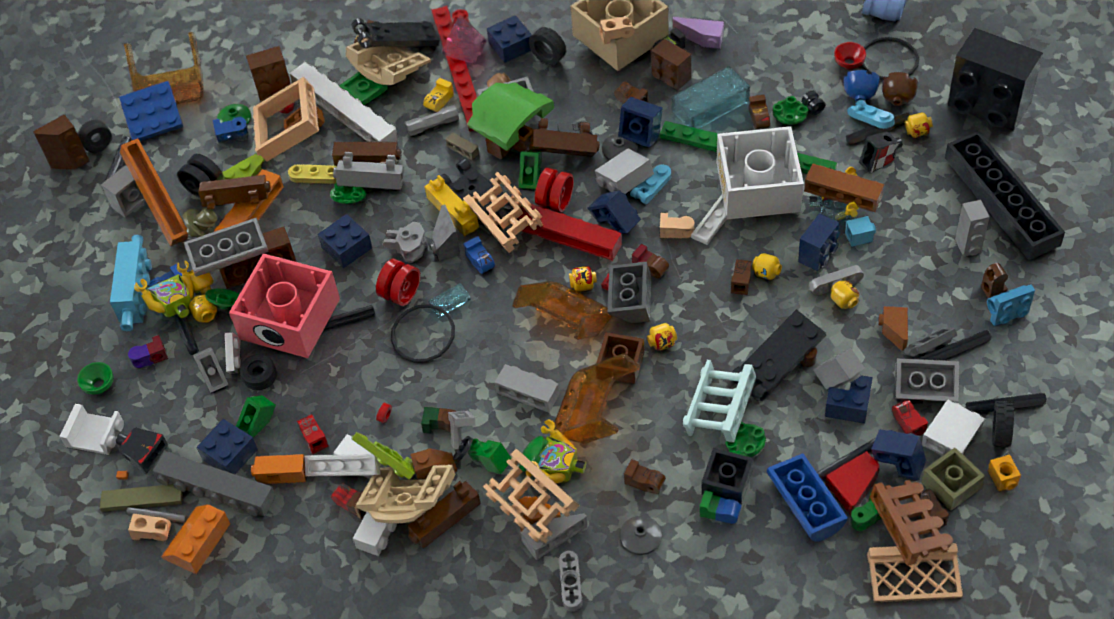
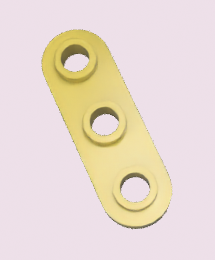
[288,164,337,184]

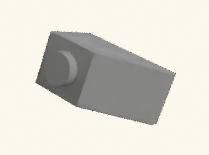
[193,347,228,393]

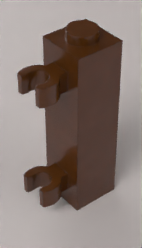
[530,118,600,157]
[332,142,402,166]
[198,175,271,210]
[408,481,481,549]

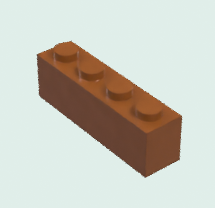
[804,164,884,212]

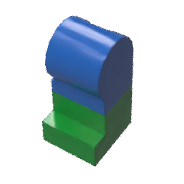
[700,490,742,524]

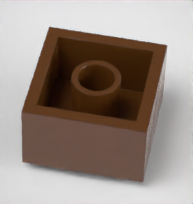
[651,39,691,90]
[596,332,645,384]

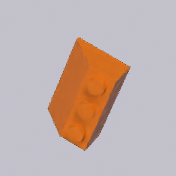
[161,504,230,574]

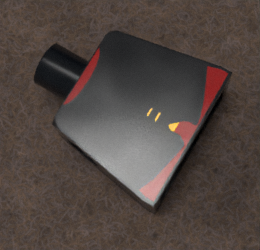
[116,428,168,474]

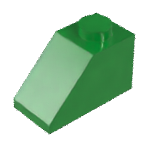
[519,150,542,189]
[236,395,276,438]

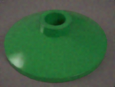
[217,104,251,124]
[205,288,239,309]

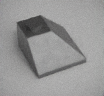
[430,205,461,261]

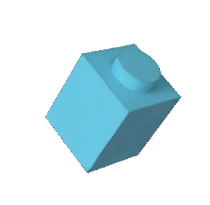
[845,216,876,247]

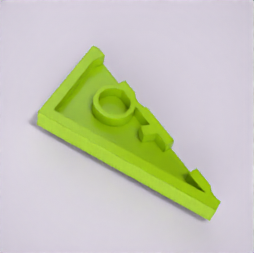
[222,153,265,180]

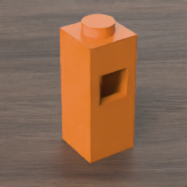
[251,454,306,484]

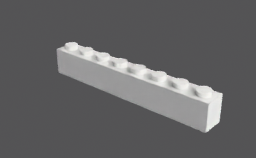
[290,62,398,142]

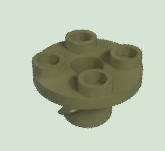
[182,208,217,238]

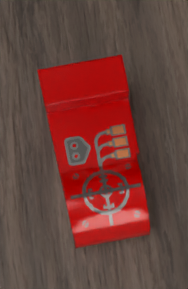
[297,414,329,454]

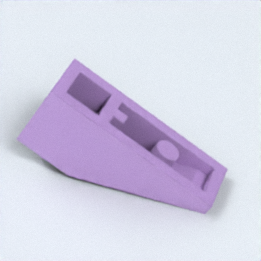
[673,17,724,49]

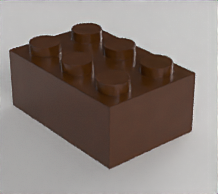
[246,46,291,102]

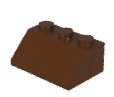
[33,114,90,170]

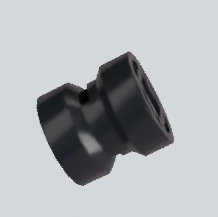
[801,90,826,115]

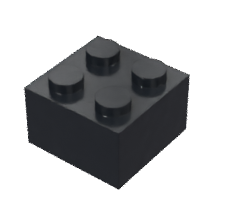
[701,448,753,505]

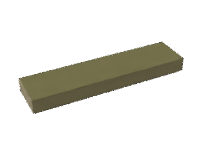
[100,484,183,512]

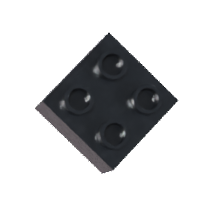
[947,28,1043,131]

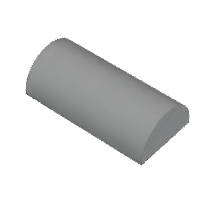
[184,218,269,277]

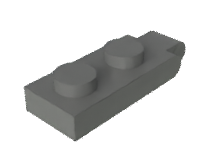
[904,327,958,356]

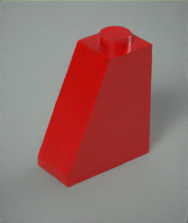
[825,452,880,516]

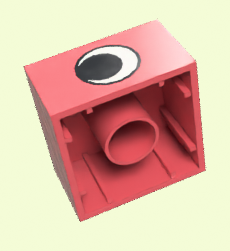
[229,254,340,358]

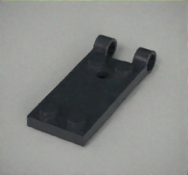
[351,18,440,48]
[441,158,514,229]
[732,309,826,403]

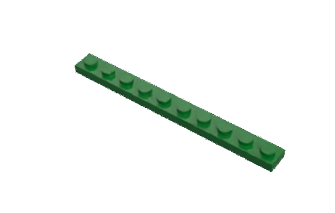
[660,121,837,174]

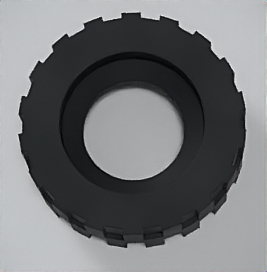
[529,27,567,66]
[992,401,1014,447]

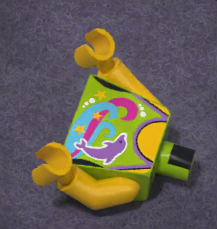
[134,260,194,318]
[525,420,586,484]

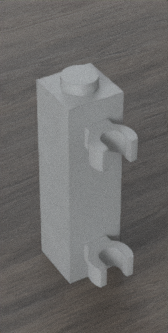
[333,152,403,190]

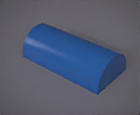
[767,454,848,542]

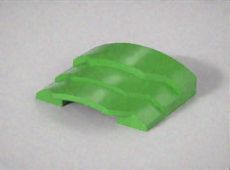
[467,82,554,151]

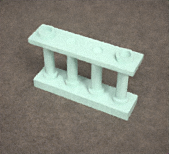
[683,360,756,442]

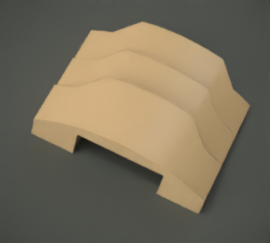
[346,38,431,85]
[356,465,455,523]

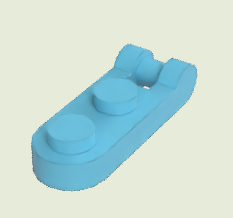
[847,100,894,128]
[630,165,671,204]

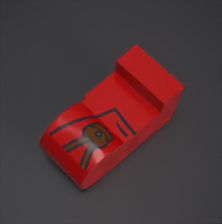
[892,400,928,436]

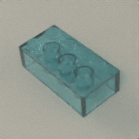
[672,66,750,129]

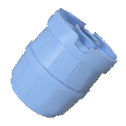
[862,0,906,22]

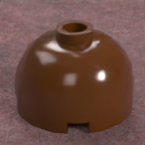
[882,72,919,106]

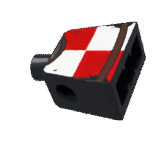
[859,132,903,174]

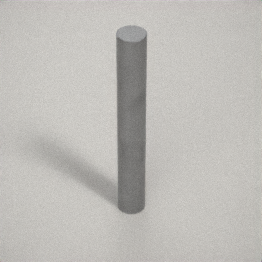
[127,507,188,523]

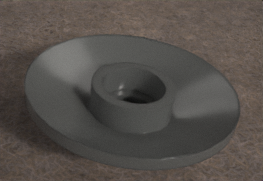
[602,134,637,160]
[620,516,662,554]

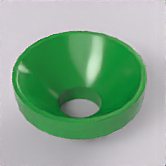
[77,362,114,395]

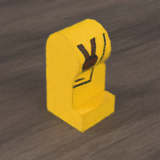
[423,78,454,112]

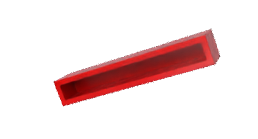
[512,203,622,261]

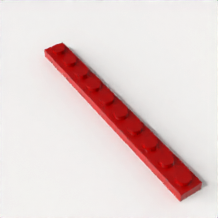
[431,6,477,132]

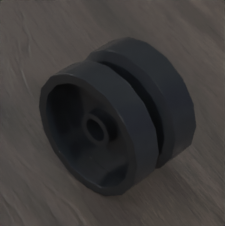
[177,153,224,198]

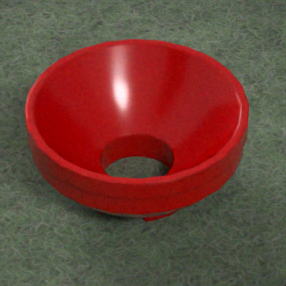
[834,42,866,69]

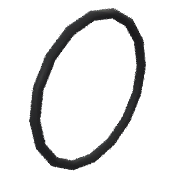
[861,37,920,80]
[391,304,455,363]

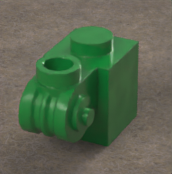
[468,438,512,474]

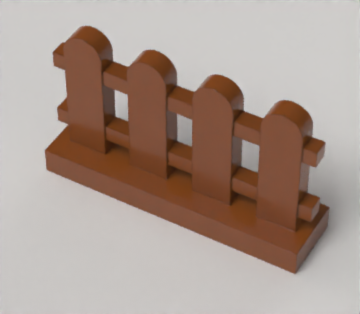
[870,480,953,566]

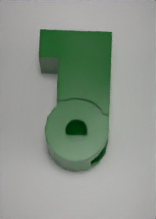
[850,494,882,531]

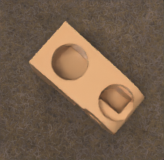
[599,17,635,44]
[660,213,695,238]
[128,514,171,541]

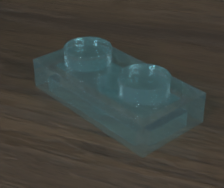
[428,283,471,318]

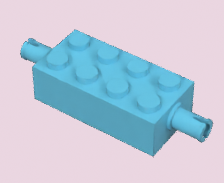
[110,235,152,331]

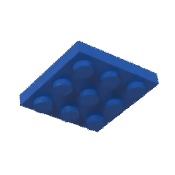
[119,81,183,141]

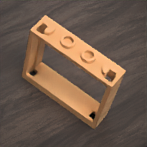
[253,77,319,162]

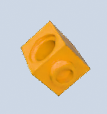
[987,454,1021,491]

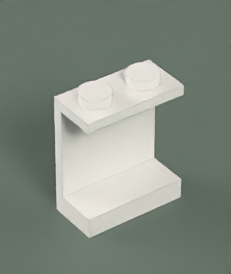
[922,400,985,456]
[59,404,124,455]

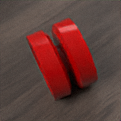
[535,167,574,213]
[376,258,421,306]

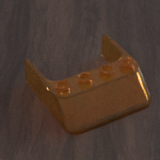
[124,32,204,105]
[512,281,613,340]
[554,353,640,444]

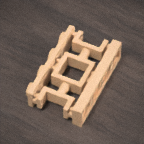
[463,172,543,253]
[483,449,580,544]

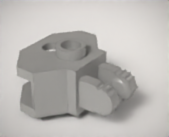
[382,222,427,263]

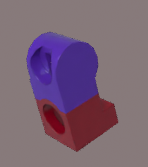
[128,335,168,368]

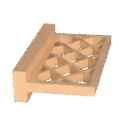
[867,543,963,602]

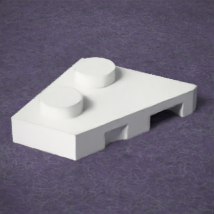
[225,333,241,374]

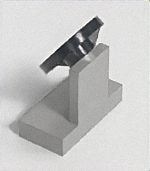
[448,411,475,462]

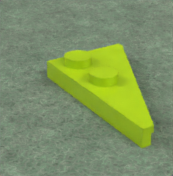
[351,432,414,480]

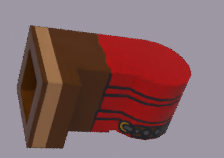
[331,483,366,519]

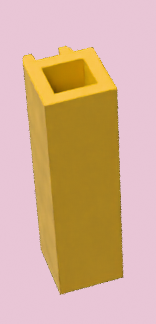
[424,175,479,236]

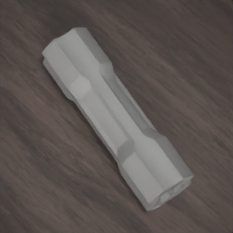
[405,105,459,136]

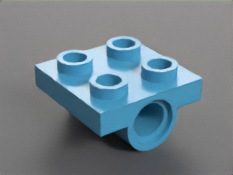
[987,285,1035,326]

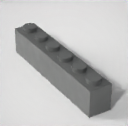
[153,451,276,517]

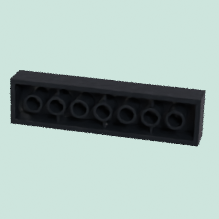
[945,131,1065,260]

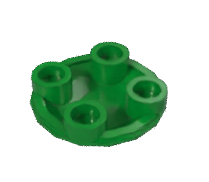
[772,96,808,124]
[330,183,366,204]
[726,422,766,457]
[519,435,548,472]

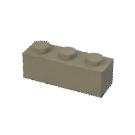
[446,133,479,161]

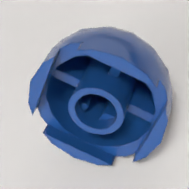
[844,70,880,102]

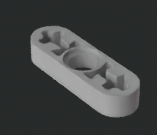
[809,265,864,296]
[559,551,582,612]

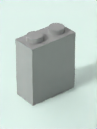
[595,149,654,194]

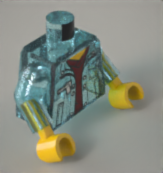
[809,167,859,222]

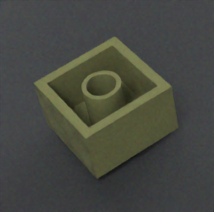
[921,447,985,511]

